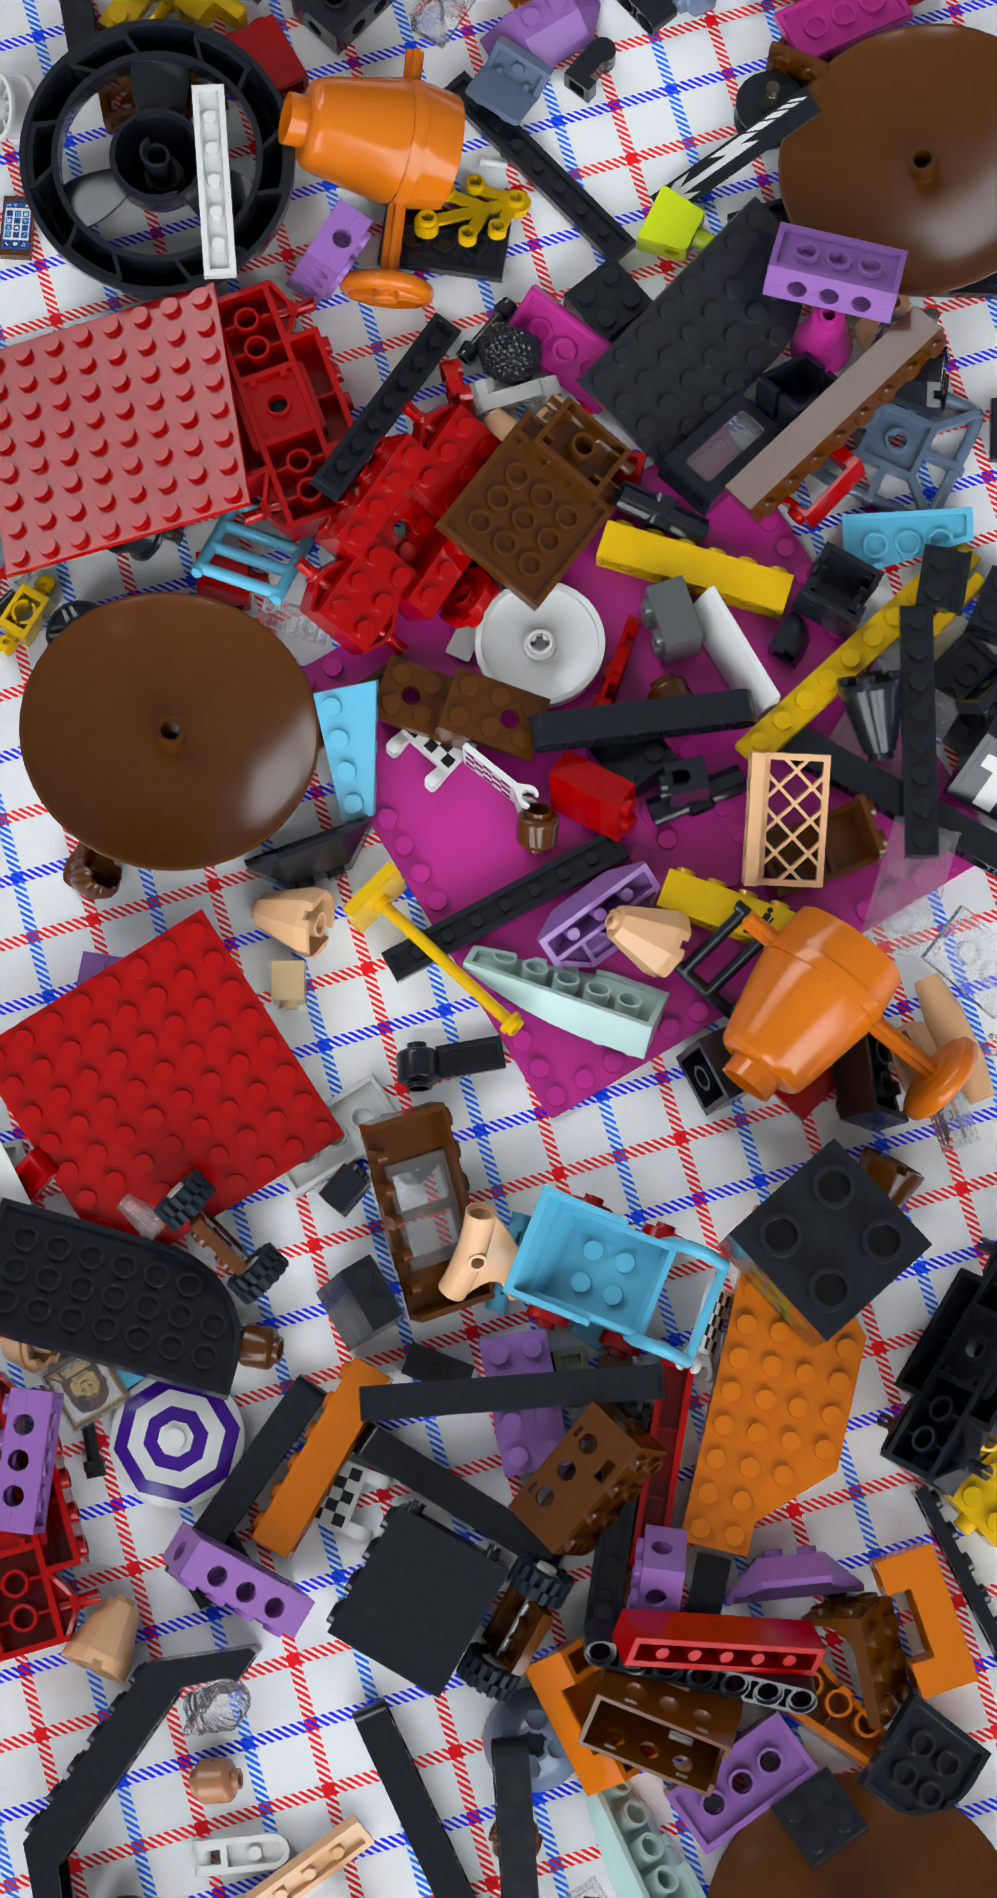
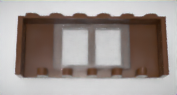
[359,1101,495,1323]

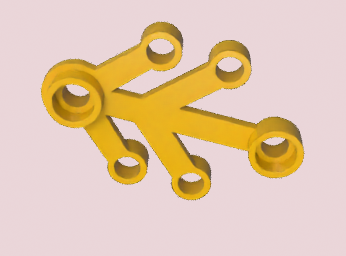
[414,174,531,247]

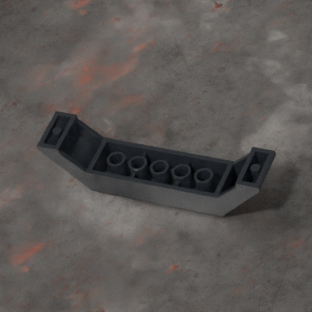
[23,1643,263,1898]

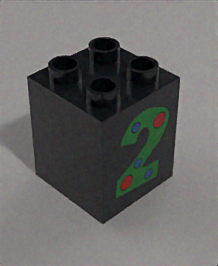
[717,1138,933,1348]

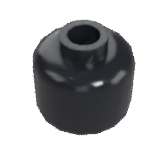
[396,1041,440,1092]

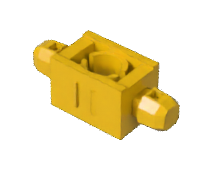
[0,574,56,657]

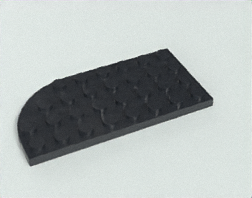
[576,196,803,469]
[0,1197,241,1400]

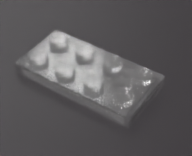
[861,816,960,961]

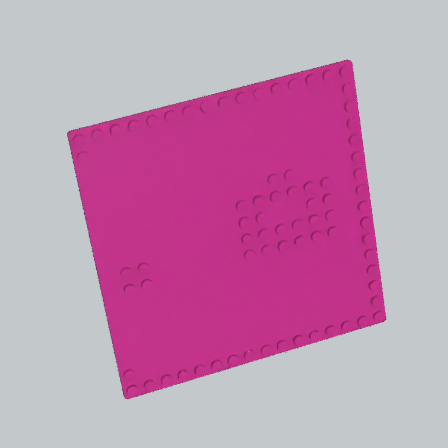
[302,426,982,1118]

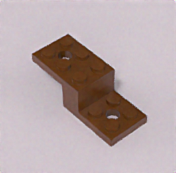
[377,654,551,763]

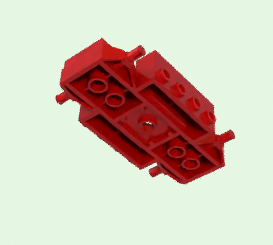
[218,280,356,542]
[294,400,502,656]
[0,1371,102,1662]

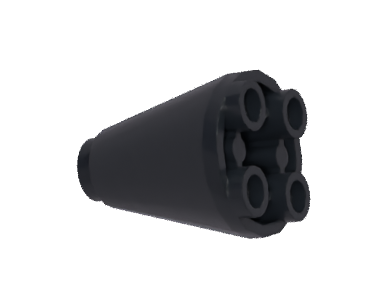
[837,670,904,762]

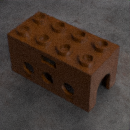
[507,1401,668,1556]
[576,1668,744,1798]

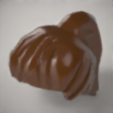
[63,842,122,900]

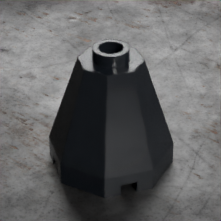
[891,347,950,418]

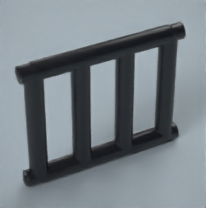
[673,900,764,1020]

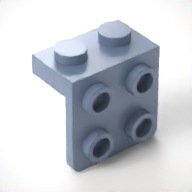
[465,35,555,126]

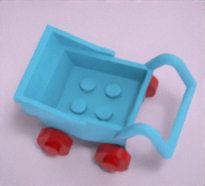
[502,1185,730,1368]

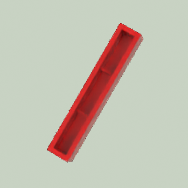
[628,1358,694,1566]

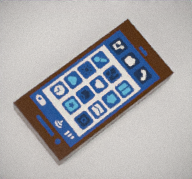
[0,196,35,261]

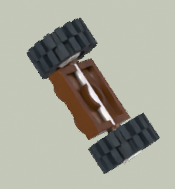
[153,1169,289,1305]
[456,1551,575,1702]

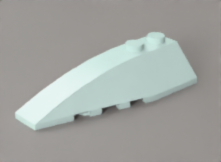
[462,945,670,1059]
[582,1780,706,1898]

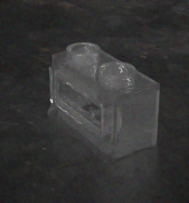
[258,597,327,646]

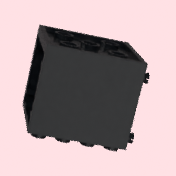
[326,1498,511,1699]

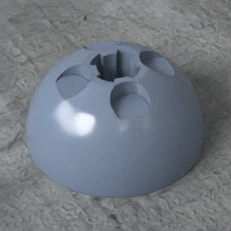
[483,1687,575,1793]

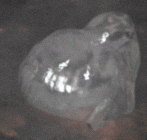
[182,1678,251,1737]

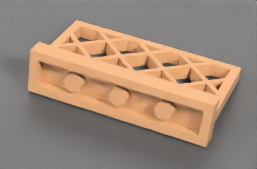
[741,750,831,888]

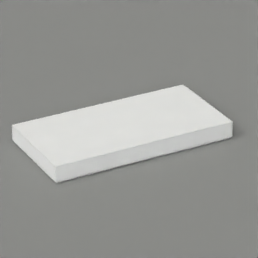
[281,1072,398,1200]

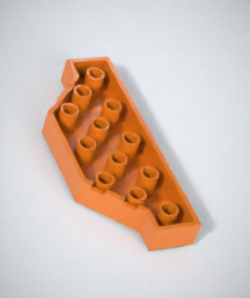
[680,1205,867,1557]

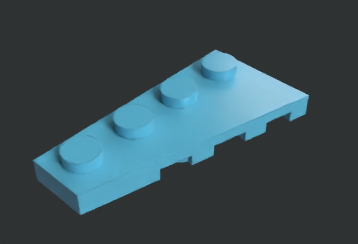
[842,507,974,569]
[313,679,379,822]

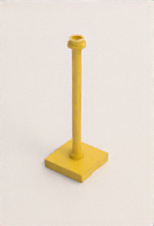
[342,861,524,1036]

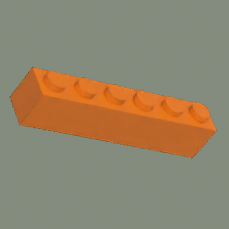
[251,1357,394,1559]

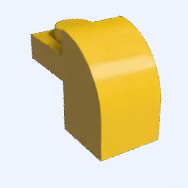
[174,0,249,31]

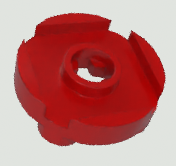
[439,358,475,416]
[439,567,500,629]

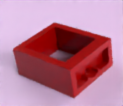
[777,446,866,530]

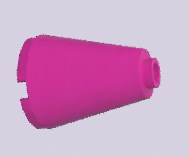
[790,307,853,373]

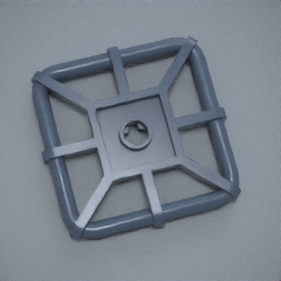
[810,392,985,512]

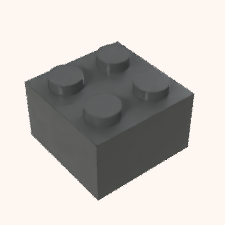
[639,575,704,666]

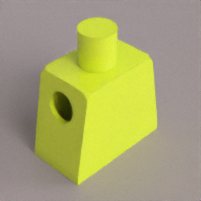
[636,185,715,262]

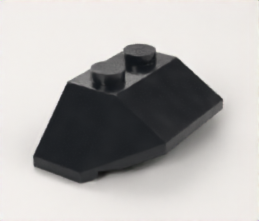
[244,815,372,890]

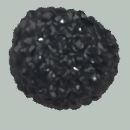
[478,321,543,386]

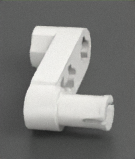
[469,375,562,418]

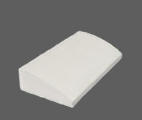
[693,585,781,723]

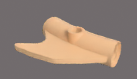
[438,1202,519,1302]

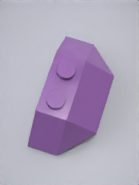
[479,0,601,67]
[537,861,662,968]
[724,1545,865,1605]

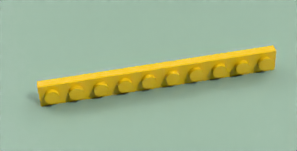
[734,543,982,760]

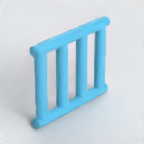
[191,503,318,605]

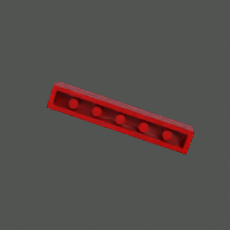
[611,1608,826,1676]

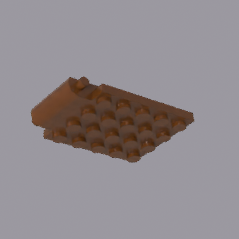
[434,395,636,611]

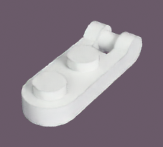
[192,1832,291,1877]

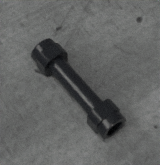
[456,297,518,366]
[76,1395,107,1479]

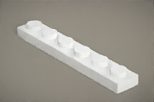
[191,84,237,279]

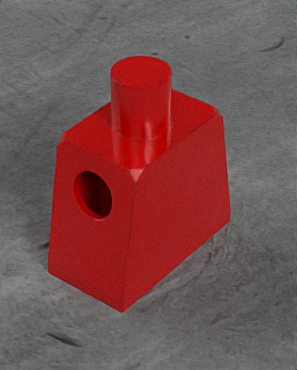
[195,552,270,612]

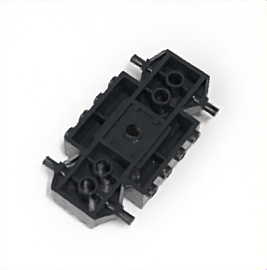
[877,1237,997,1497]

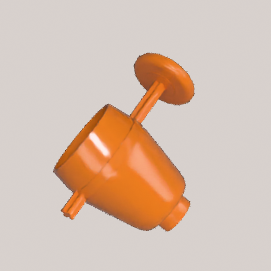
[278,48,465,309]
[723,906,978,1121]

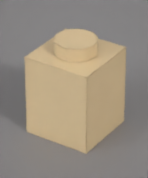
[271,960,307,1010]

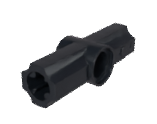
[612,480,710,546]
[646,764,747,827]

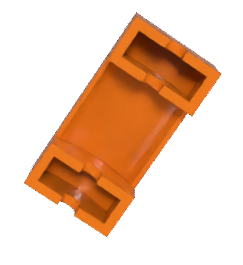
[868,1541,980,1699]
[525,1634,658,1796]

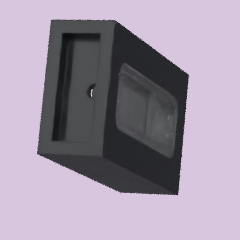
[657,392,783,517]

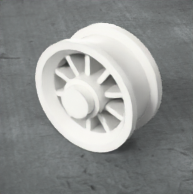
[0,72,36,145]

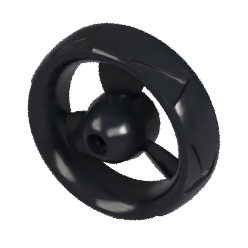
[19,19,296,300]

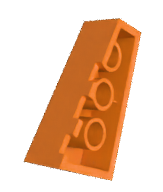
[777,1660,886,1768]

